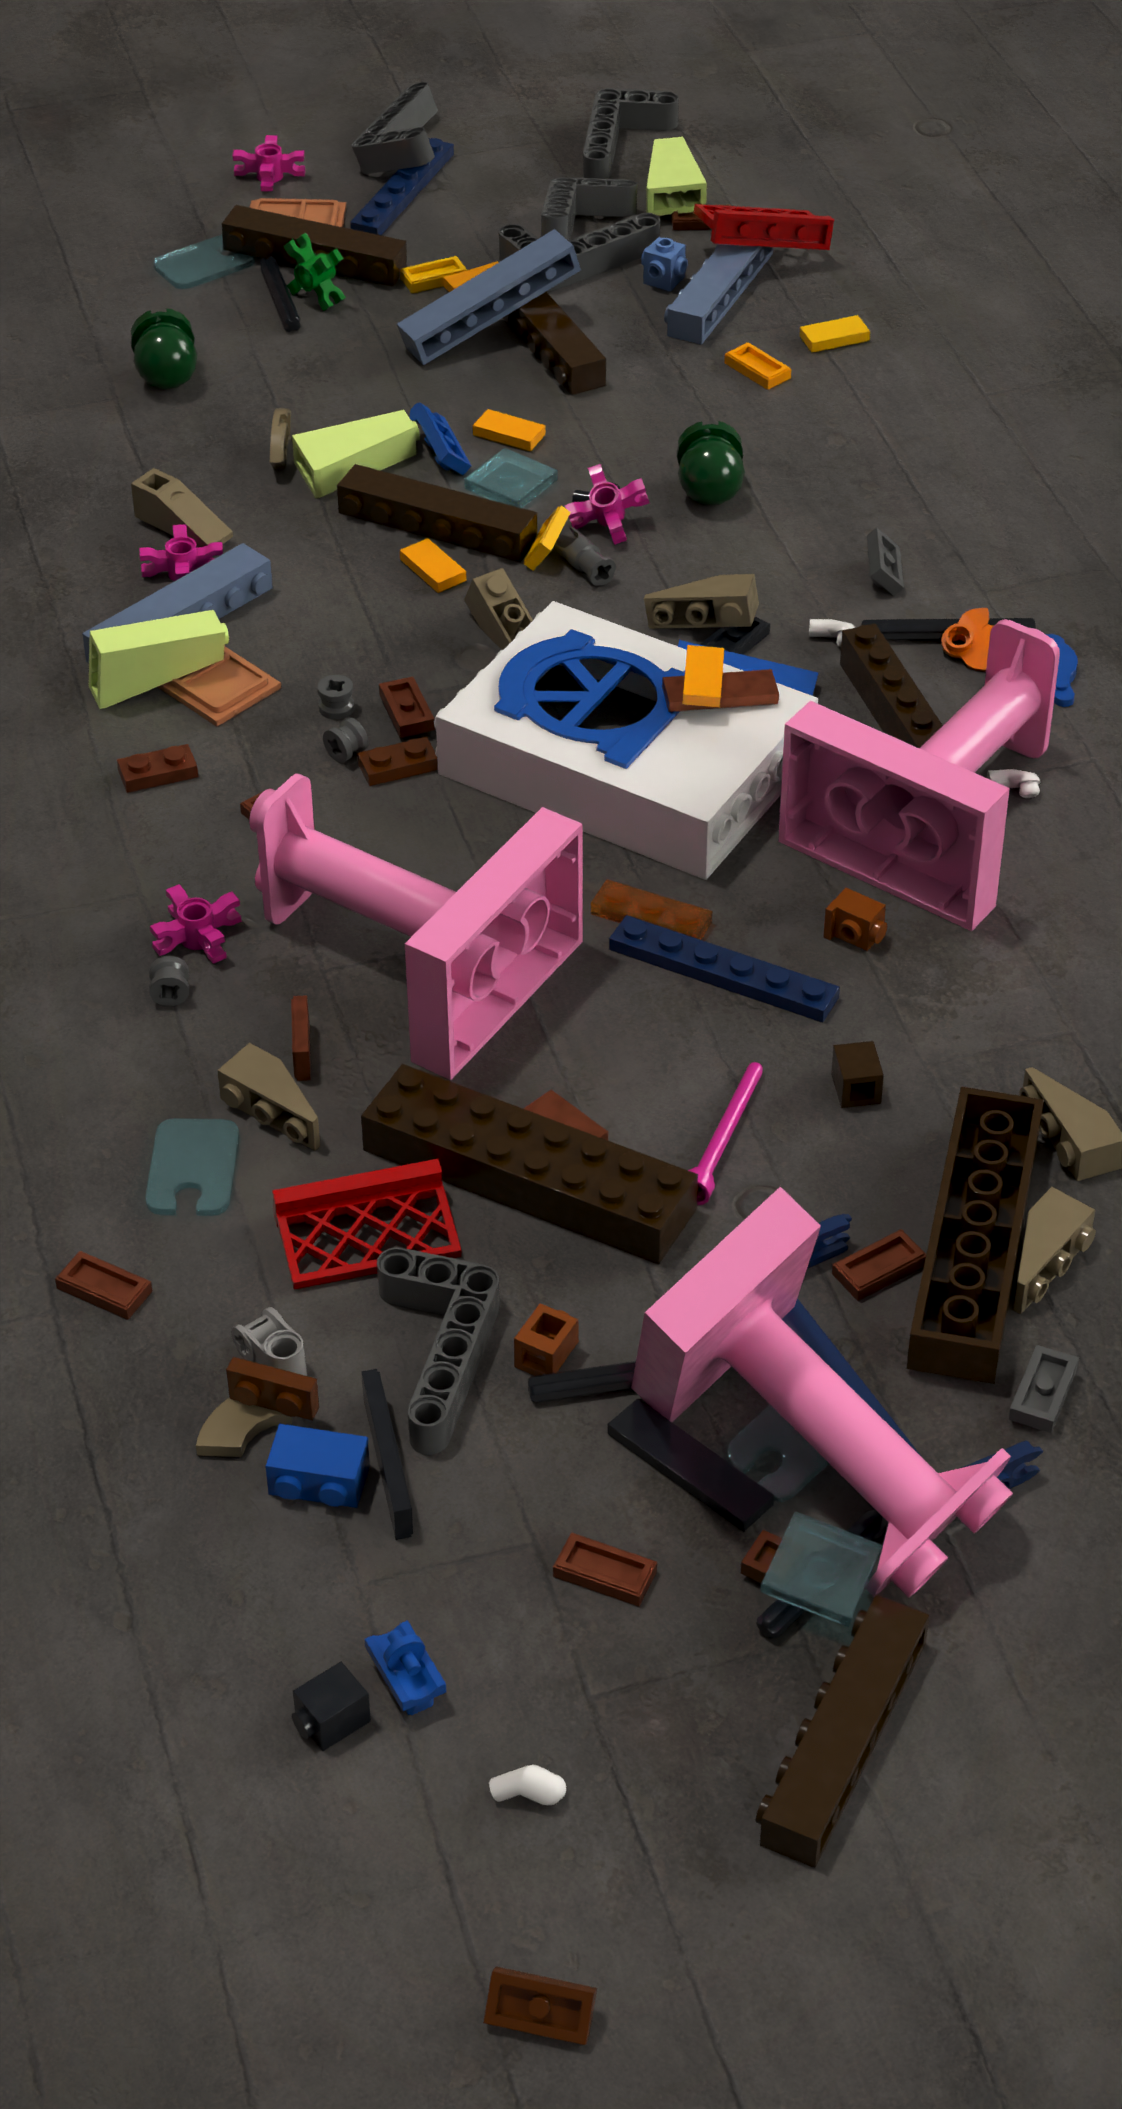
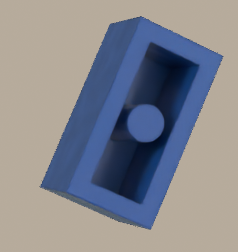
[266,1424,370,1508]

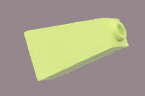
[646,137,707,216]
[292,410,420,498]
[89,610,229,709]

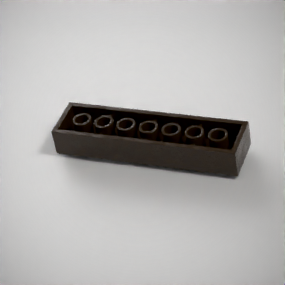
[361,1064,698,1265]
[906,1087,1044,1384]

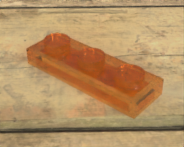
[591,879,713,940]

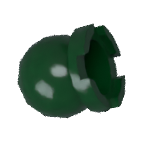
[131,308,197,390]
[676,421,745,505]

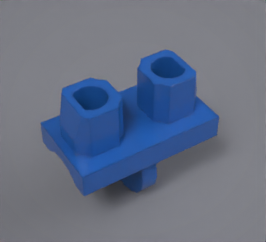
[365,1620,446,1715]

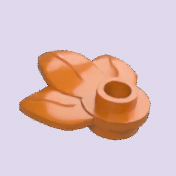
[941,608,993,672]

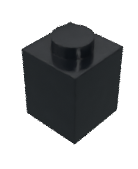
[291,1661,371,1751]

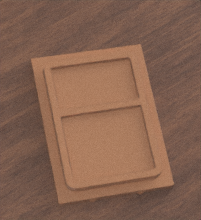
[250,198,346,227]
[158,646,281,727]

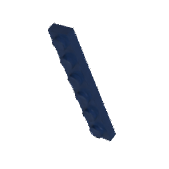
[350,138,454,235]
[609,915,840,1022]

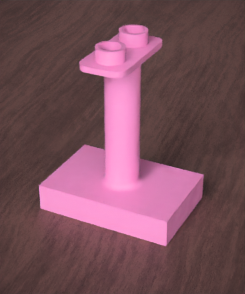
[778,619,1060,931]
[249,774,583,1080]
[631,1186,1013,1598]

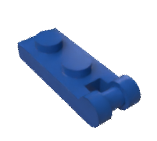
[409,403,471,475]

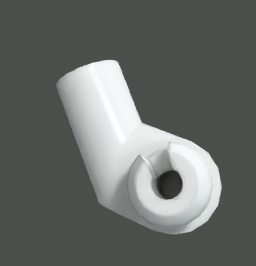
[809,619,855,647]
[987,769,1041,798]
[489,1765,566,1805]

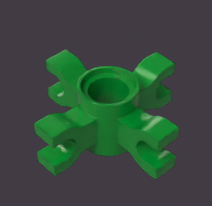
[284,233,346,312]

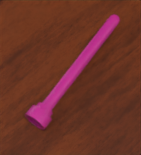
[688,1062,763,1205]

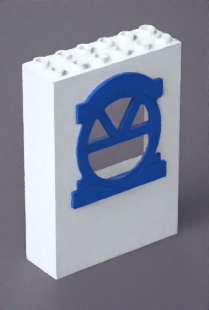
[434,601,818,880]

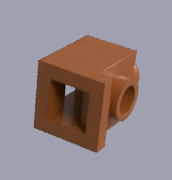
[824,887,887,951]
[514,1303,579,1376]

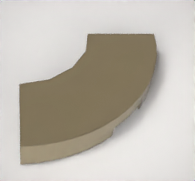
[270,408,291,469]
[196,1398,293,1457]

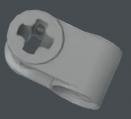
[231,1307,307,1376]

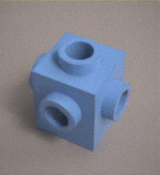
[641,237,688,291]

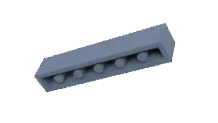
[397,229,581,365]
[664,244,773,345]
[82,543,273,663]

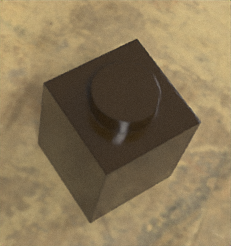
[831,1041,884,1108]

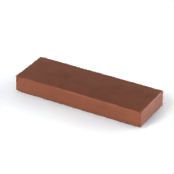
[662,669,779,712]

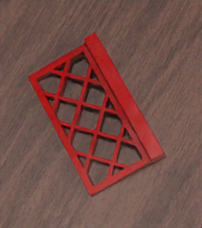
[693,204,834,250]
[272,1159,461,1290]

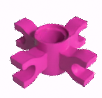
[233,135,306,191]
[565,464,650,545]
[139,524,223,581]
[150,884,242,964]

